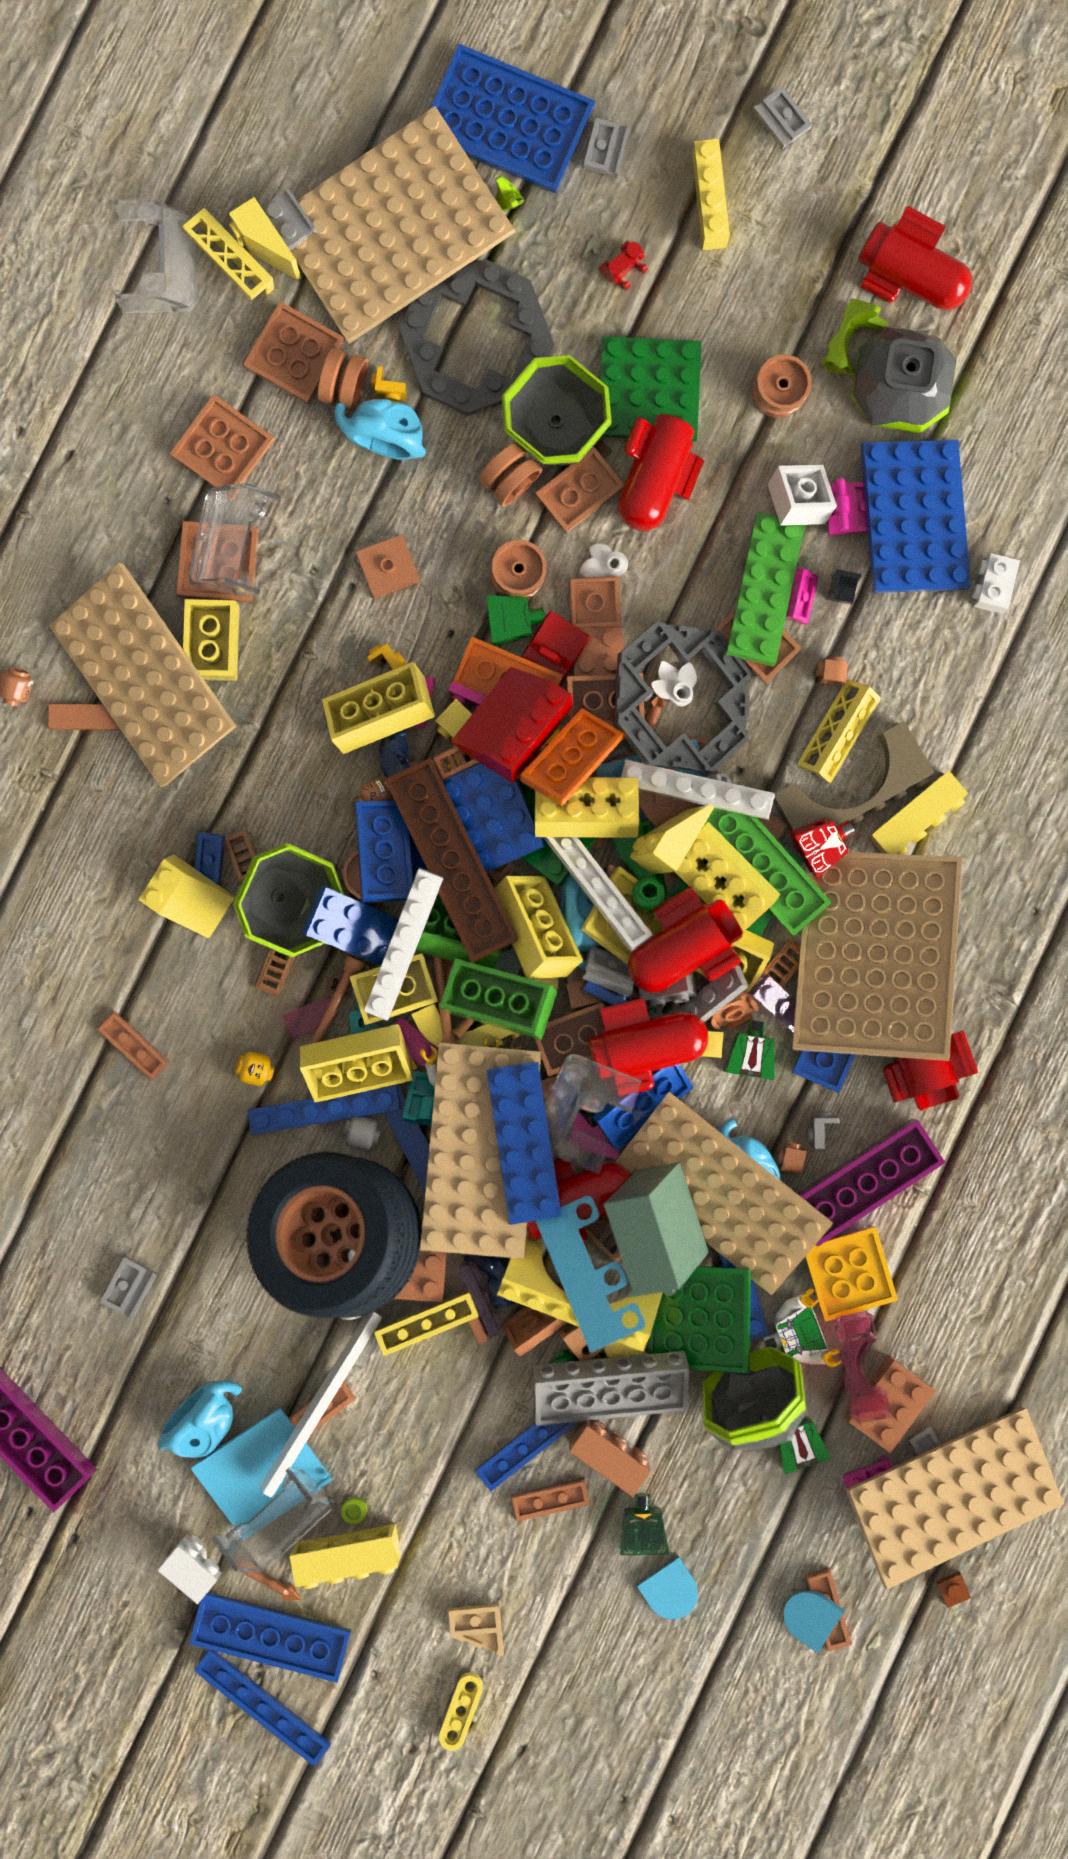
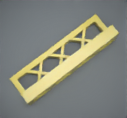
[182,208,274,300]
[797,679,881,784]

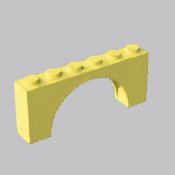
[497,1238,663,1352]

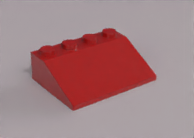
[451,667,572,784]

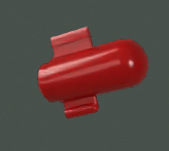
[858,206,972,311]
[617,414,704,532]
[628,886,743,993]
[588,998,709,1098]
[883,1030,979,1111]
[526,1155,631,1243]

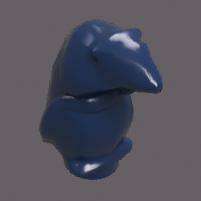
[379,729,412,778]
[463,1254,515,1309]

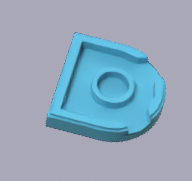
[636,1555,698,1619]
[783,1590,845,1653]

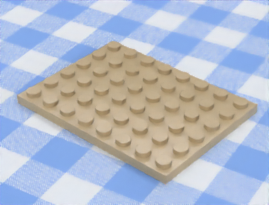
[290,106,515,344]
[793,852,963,1061]

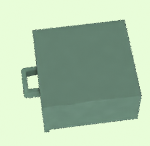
[604,1162,709,1297]

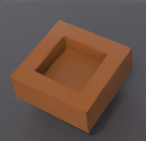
[936,1572,971,1608]

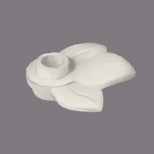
[579,543,628,578]
[651,661,697,707]

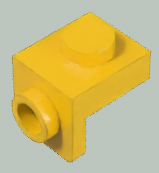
[371,366,407,402]
[367,644,406,670]

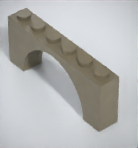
[773,721,934,831]

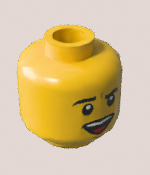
[235,1051,274,1087]

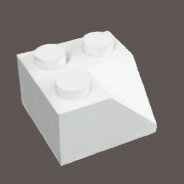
[767,465,837,526]
[158,1533,221,1604]

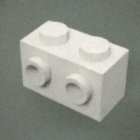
[972,553,1020,614]

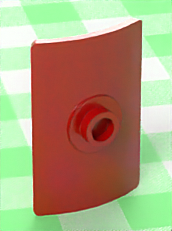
[521,611,591,686]

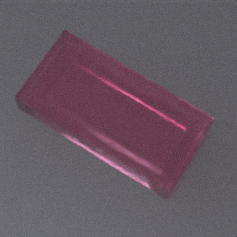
[282,996,339,1039]

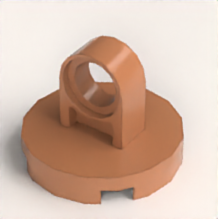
[709,992,759,1030]

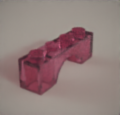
[835,1311,892,1423]

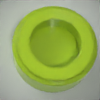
[341,1497,367,1525]

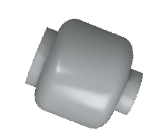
[342,1116,382,1151]

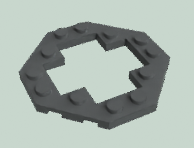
[399,259,555,416]
[614,622,751,773]

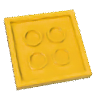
[805,1226,898,1322]

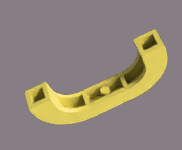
[411,978,558,1047]

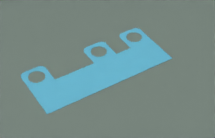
[536,1196,645,1353]

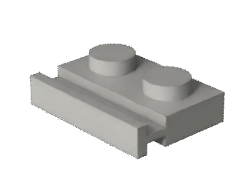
[753,86,812,149]
[583,118,630,177]
[261,188,317,251]
[582,946,634,997]
[100,1256,158,1319]

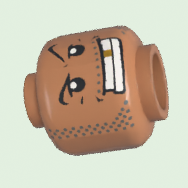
[0,667,33,706]
[358,777,395,801]

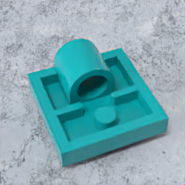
[402,1070,435,1126]

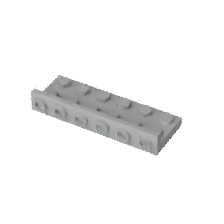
[532,1351,689,1426]

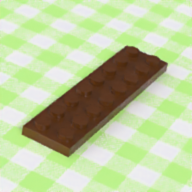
[385,758,519,963]

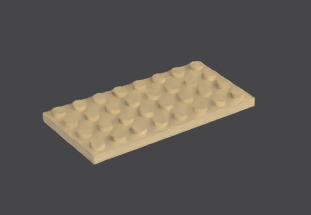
[49,563,236,787]
[420,1043,541,1259]
[614,1092,833,1295]
[846,1407,1064,1589]

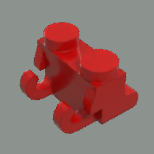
[598,240,648,291]

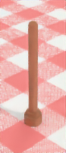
[310,954,365,1044]
[432,956,459,1044]

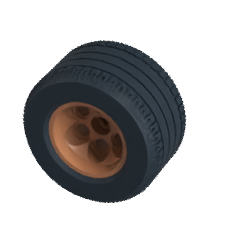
[246,1152,422,1318]

